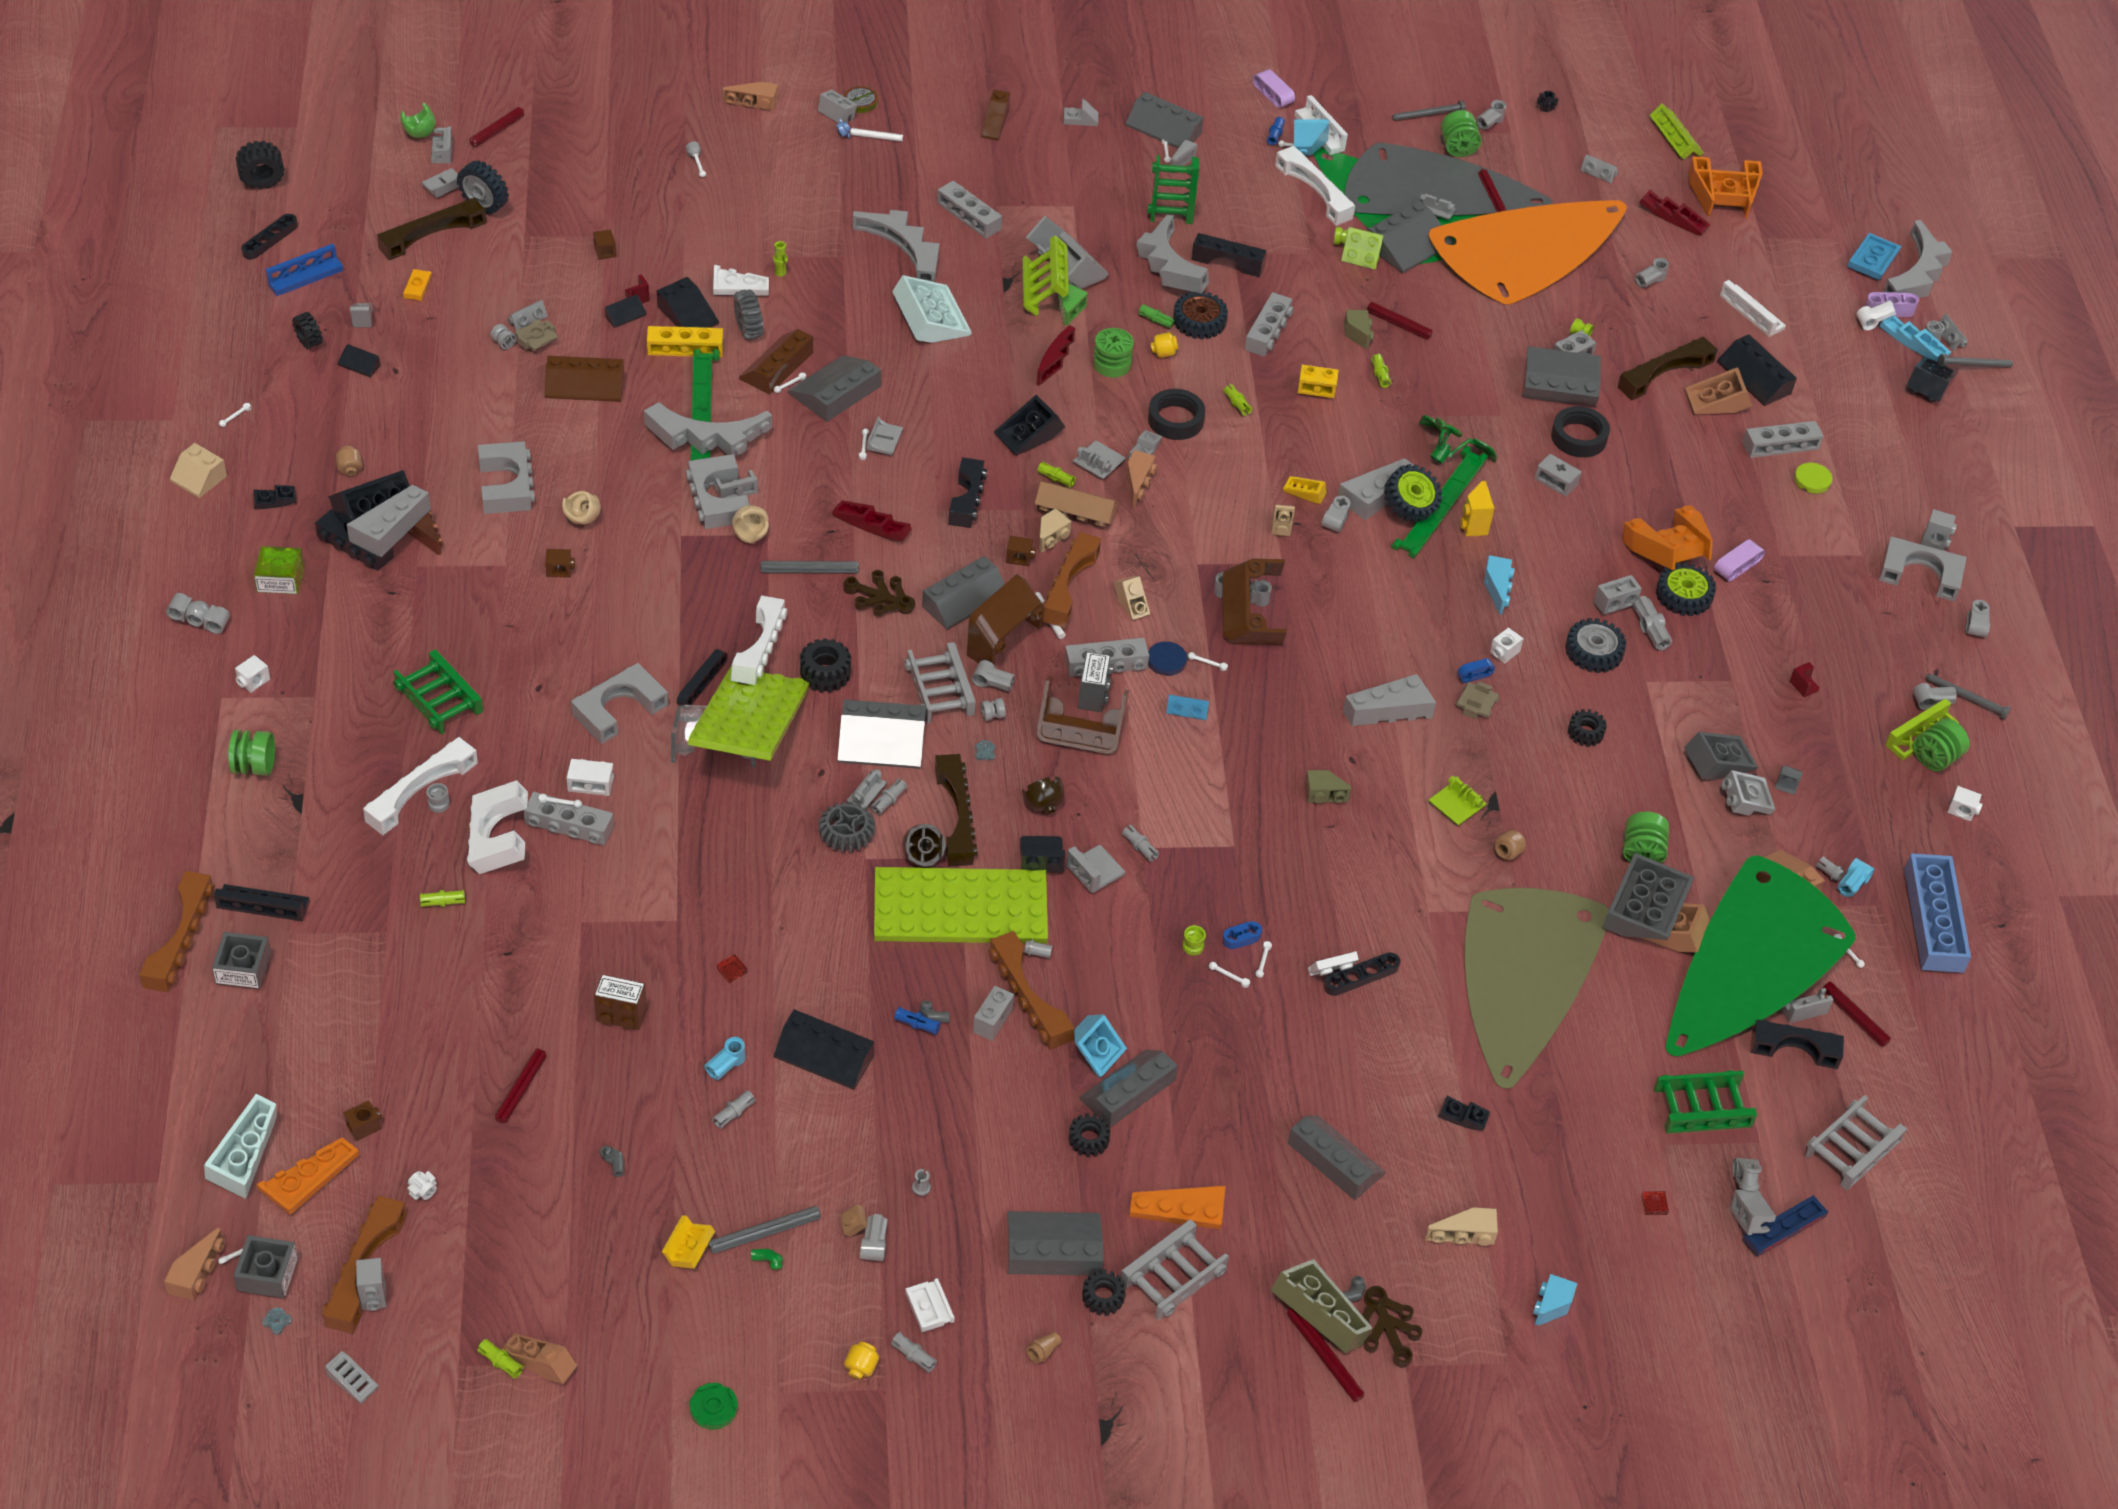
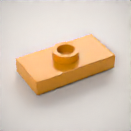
[403,269,432,301]

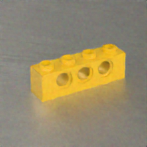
[647,326,723,357]

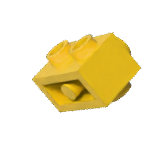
[1298,365,1339,398]

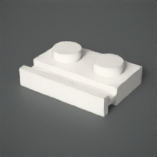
[1308,952,1359,976]
[905,1278,954,1332]

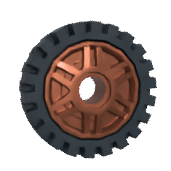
[1173,291,1228,339]

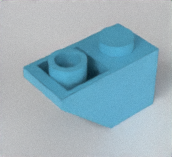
[1533,1274,1577,1325]

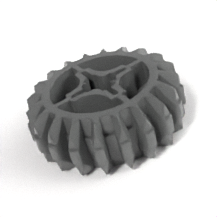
[733,289,763,340]
[818,801,875,853]

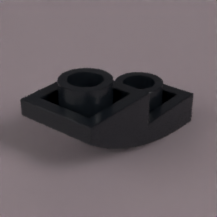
[253,485,296,509]
[1438,1095,1490,1131]

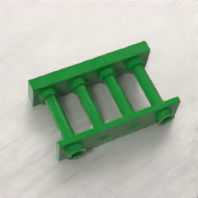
[1147,155,1199,224]
[393,649,483,735]
[1653,1070,1757,1134]

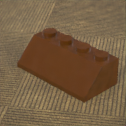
[739,329,813,395]
[545,355,625,402]

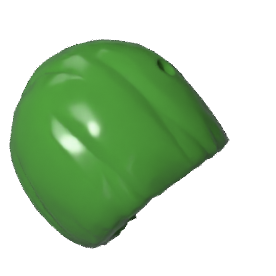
[400,103,436,138]

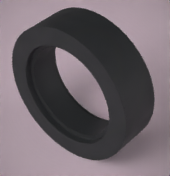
[1148,389,1205,440]
[1551,406,1610,458]

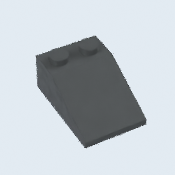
[1684,732,1759,780]

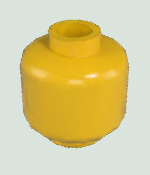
[1151,332,1178,358]
[844,1341,879,1380]

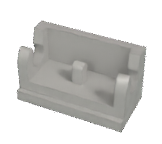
[818,90,857,123]
[431,126,453,163]
[714,470,758,498]
[1781,988,1833,1023]
[1730,1190,1776,1235]

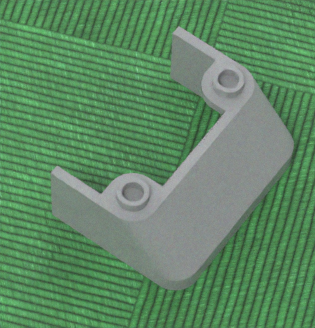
[1026,216,1109,289]

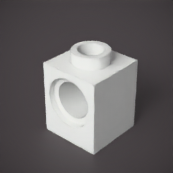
[1490,627,1524,663]
[235,655,270,693]
[1947,786,1982,821]

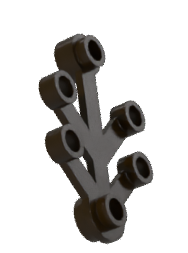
[843,570,915,616]
[1362,1286,1423,1367]

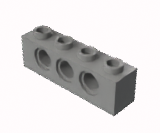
[937,181,1002,239]
[1245,292,1294,357]
[1742,421,1824,458]
[1064,638,1149,677]
[524,792,614,845]

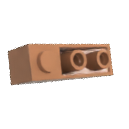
[723,82,779,111]
[1126,450,1157,507]
[164,1228,225,1301]
[501,1333,577,1384]

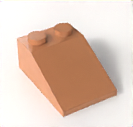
[1685,367,1752,414]
[1756,850,1825,891]
[1642,903,1710,952]

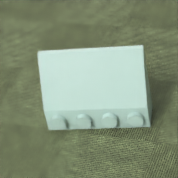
[892,275,972,343]

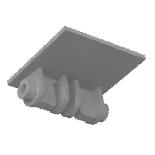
[1073,440,1126,479]

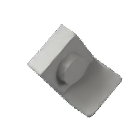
[1064,99,1098,126]
[350,303,374,327]

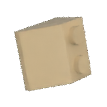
[170,443,227,498]

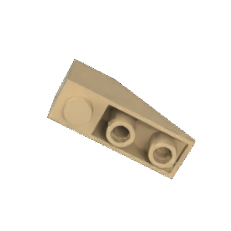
[1425,1208,1498,1246]

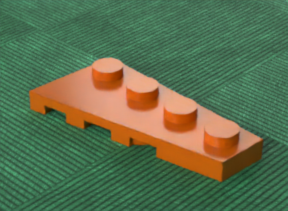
[256,1137,359,1215]
[1129,1186,1226,1230]

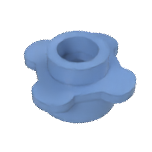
[836,119,851,138]

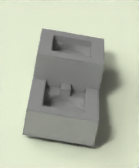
[1128,430,1162,459]

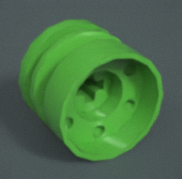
[1440,110,1482,157]
[1093,328,1134,378]
[1913,718,1970,771]
[228,730,275,776]
[1623,812,1670,863]

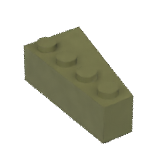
[1271,1259,1373,1353]

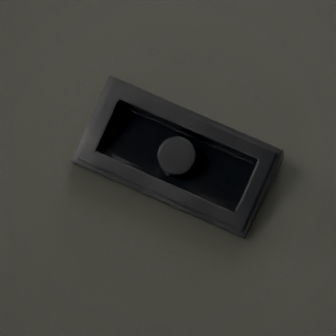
[605,295,647,328]
[338,344,381,377]

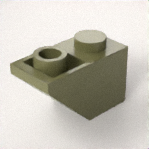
[1344,310,1373,349]
[1305,770,1351,803]

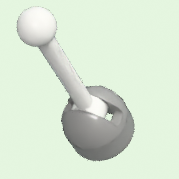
[686,142,706,177]

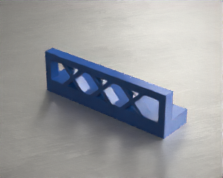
[265,244,344,296]

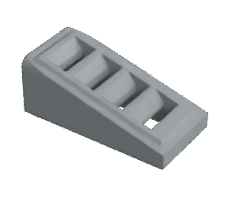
[1170,140,1197,174]
[325,1351,379,1404]

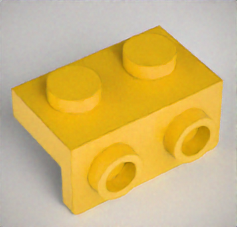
[662,1215,715,1269]

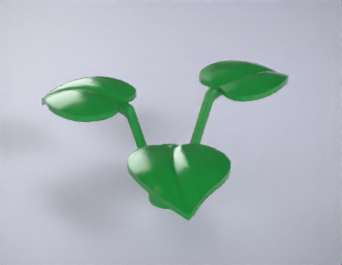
[1418,415,1497,464]

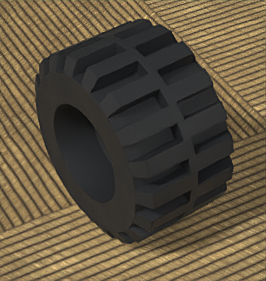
[236,140,284,189]
[800,638,851,693]

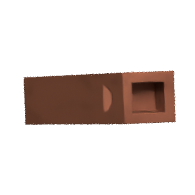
[407,510,443,555]

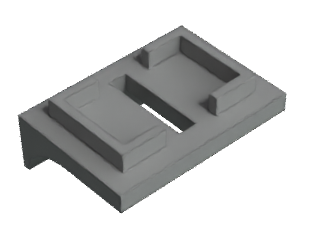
[422,168,459,198]
[867,416,903,455]

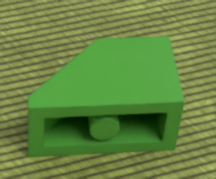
[1058,284,1088,326]

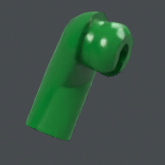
[752,1249,783,1269]

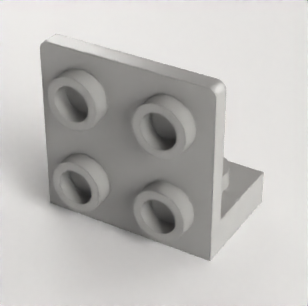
[1066,845,1125,893]

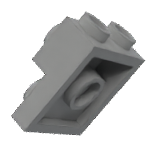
[1721,770,1776,816]

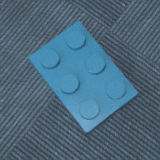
[1847,233,1901,280]

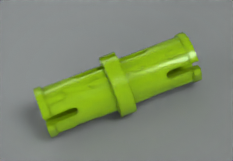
[773,241,788,277]
[1371,354,1392,388]
[1224,384,1253,416]
[1038,462,1076,488]
[420,890,465,907]
[477,1339,524,1379]

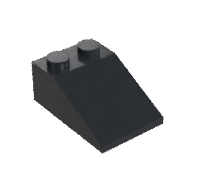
[656,277,719,328]
[1906,357,1958,402]
[994,395,1065,455]

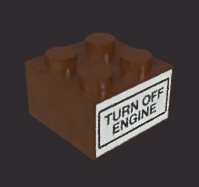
[594,974,647,1030]

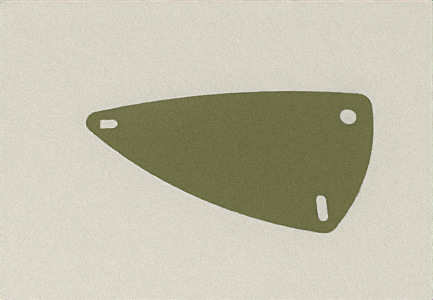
[1465,888,1609,1089]

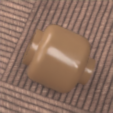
[335,446,363,476]
[1494,830,1526,860]

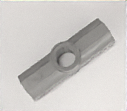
[1633,596,1672,651]

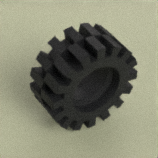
[292,312,323,349]
[1568,709,1607,747]
[1069,1113,1111,1157]
[1082,1269,1126,1316]

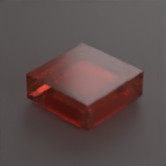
[717,954,747,983]
[1641,1191,1669,1215]

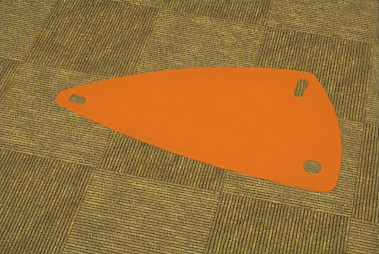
[1429,200,1627,304]

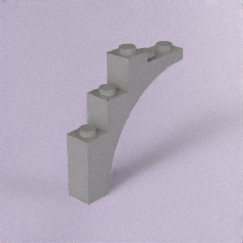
[853,210,939,282]
[1137,214,1209,293]
[1883,220,1953,298]
[644,402,772,457]

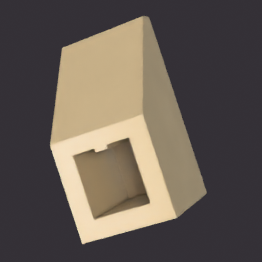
[1271,505,1295,536]
[1039,509,1071,553]
[1113,576,1150,620]

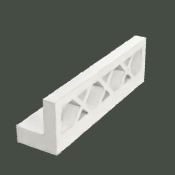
[1294,95,1348,155]
[1720,280,1786,337]

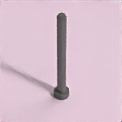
[1392,100,1466,121]
[1938,354,2013,367]
[1926,674,2011,720]

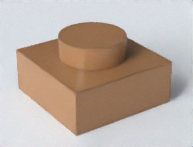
[840,1204,867,1237]

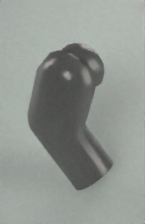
[600,1145,624,1177]
[1342,1276,1366,1302]

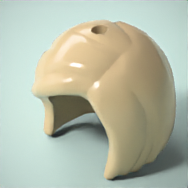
[562,491,601,525]
[732,505,769,544]

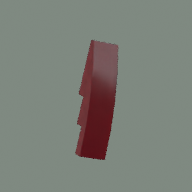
[1639,190,1711,235]
[1036,325,1075,386]
[832,500,912,542]

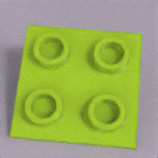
[1341,227,1384,270]
[1428,776,1487,826]

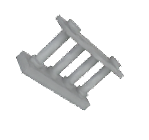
[904,642,976,724]
[1805,1095,1907,1191]
[1120,1219,1229,1320]

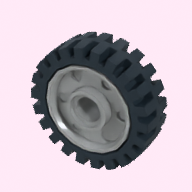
[457,160,509,215]
[1565,618,1626,673]

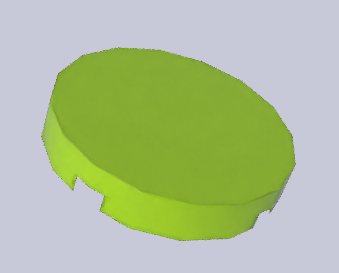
[1794,462,1833,494]

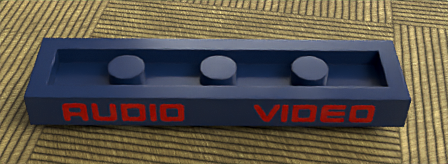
[1743,1195,1828,1257]

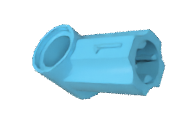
[1837,858,1875,897]
[704,1037,746,1080]

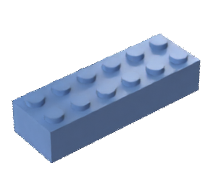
[1904,853,1971,973]

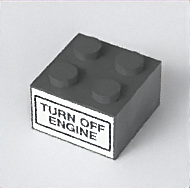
[1078,652,1113,712]
[212,932,271,989]
[233,1235,298,1298]

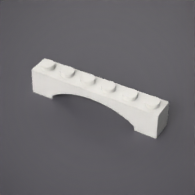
[1275,146,1355,226]
[731,595,787,685]
[363,737,478,835]

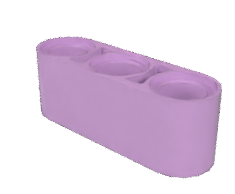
[1253,69,1295,108]
[1865,292,1919,317]
[1714,539,1765,582]

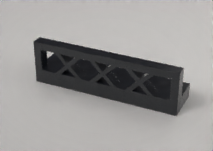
[214,884,310,922]

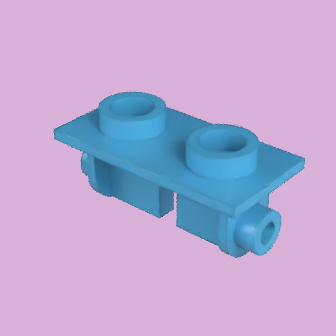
[1166,695,1209,720]

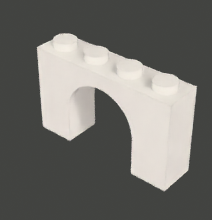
[467,780,528,874]

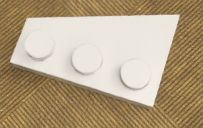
[713,265,769,296]

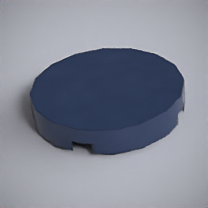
[1148,641,1187,676]

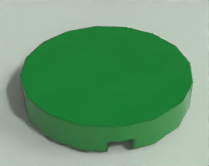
[689,1382,738,1430]

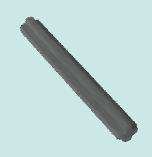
[760,561,859,573]
[709,1206,821,1253]

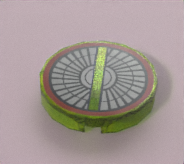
[844,86,878,113]

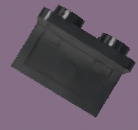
[1020,836,1065,872]

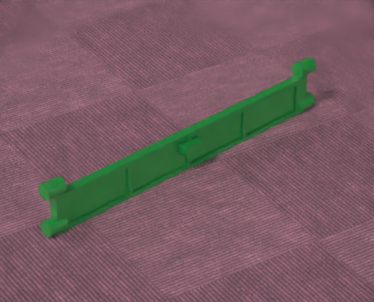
[691,349,720,461]
[1391,445,1488,558]

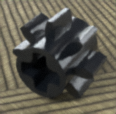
[1536,91,1558,112]

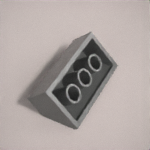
[1125,92,1204,149]
[922,556,1005,630]
[1080,1050,1178,1128]
[1288,1115,1385,1200]

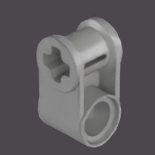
[1321,496,1351,533]
[1965,600,1990,638]
[1732,1157,1762,1191]

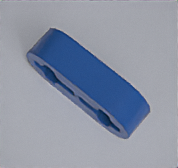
[1457,658,1495,683]
[1222,921,1262,949]

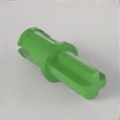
[1138,304,1174,328]

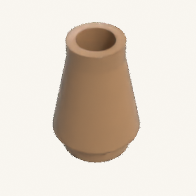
[1026,1332,1061,1363]

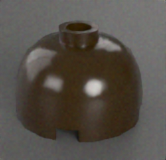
[1022,776,1065,814]
[902,824,946,866]

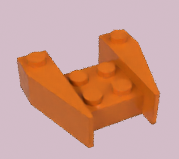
[1688,156,1763,219]
[1623,505,1713,570]

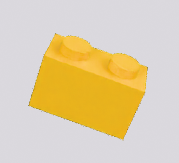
[1460,481,1495,537]

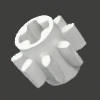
[407,1171,437,1200]

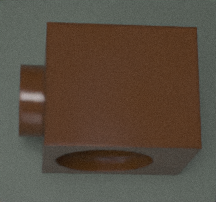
[593,229,616,260]
[1006,536,1036,567]
[545,549,575,578]
[343,1100,382,1142]

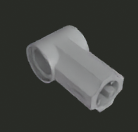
[1476,100,1506,130]
[1635,258,1669,288]
[971,660,1015,691]
[1913,683,1957,710]
[860,1214,888,1261]

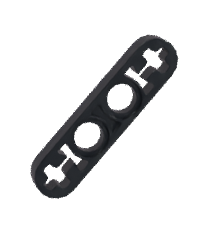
[241,214,298,260]
[676,649,728,709]
[1324,952,1401,996]

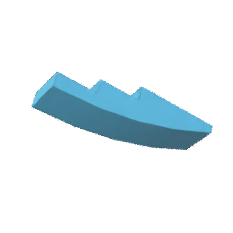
[1880,315,1951,362]

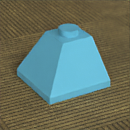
[1294,119,1329,156]
[1074,1014,1127,1078]

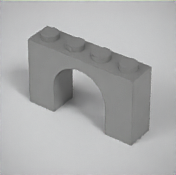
[478,441,535,514]
[685,454,750,529]
[1879,536,1967,602]
[571,663,668,744]

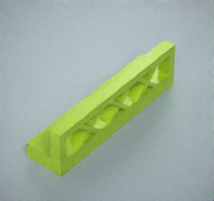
[1650,104,1704,160]
[1885,698,1959,760]

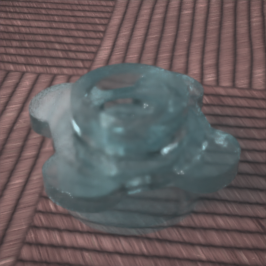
[975,740,996,760]
[262,1308,292,1334]

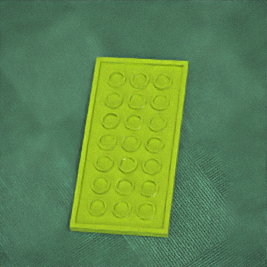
[688,667,810,761]
[874,867,1048,944]

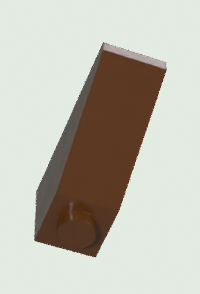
[981,90,1010,141]

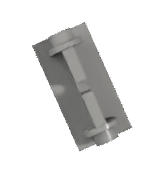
[1580,154,1618,183]
[1420,194,1456,220]
[507,300,548,331]
[1939,313,1968,351]
[847,769,887,808]

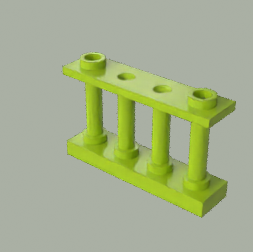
[1022,235,1069,316]

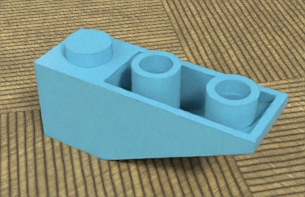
[1484,555,1515,615]

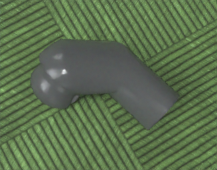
[919,1001,949,1023]

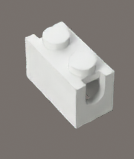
[567,759,614,796]

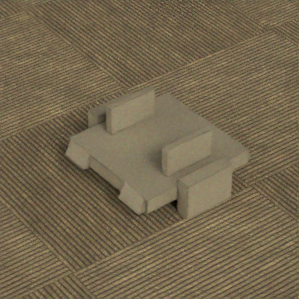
[515,319,558,351]
[1455,681,1500,720]

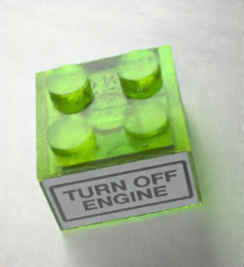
[254,546,304,594]

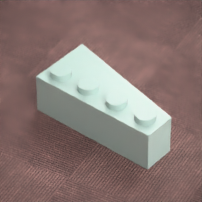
[204,1094,277,1199]

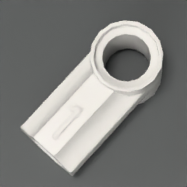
[1856,300,1896,330]

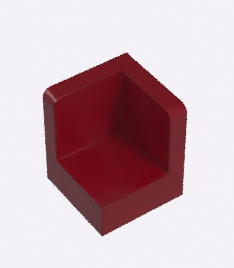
[625,274,649,303]
[1789,662,1820,697]

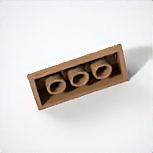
[1035,481,1120,527]

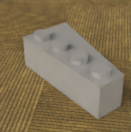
[1338,458,1413,521]
[347,485,431,557]
[1343,674,1436,726]

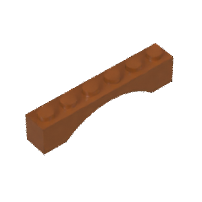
[1043,532,1102,628]
[139,871,215,993]
[988,931,1075,1050]
[322,1196,407,1334]

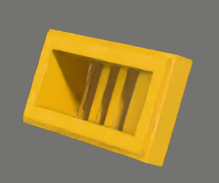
[1283,476,1327,504]

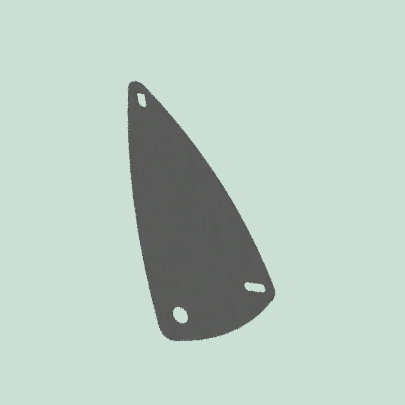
[1345,143,1553,215]

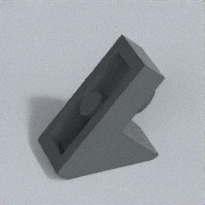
[1776,765,1803,794]

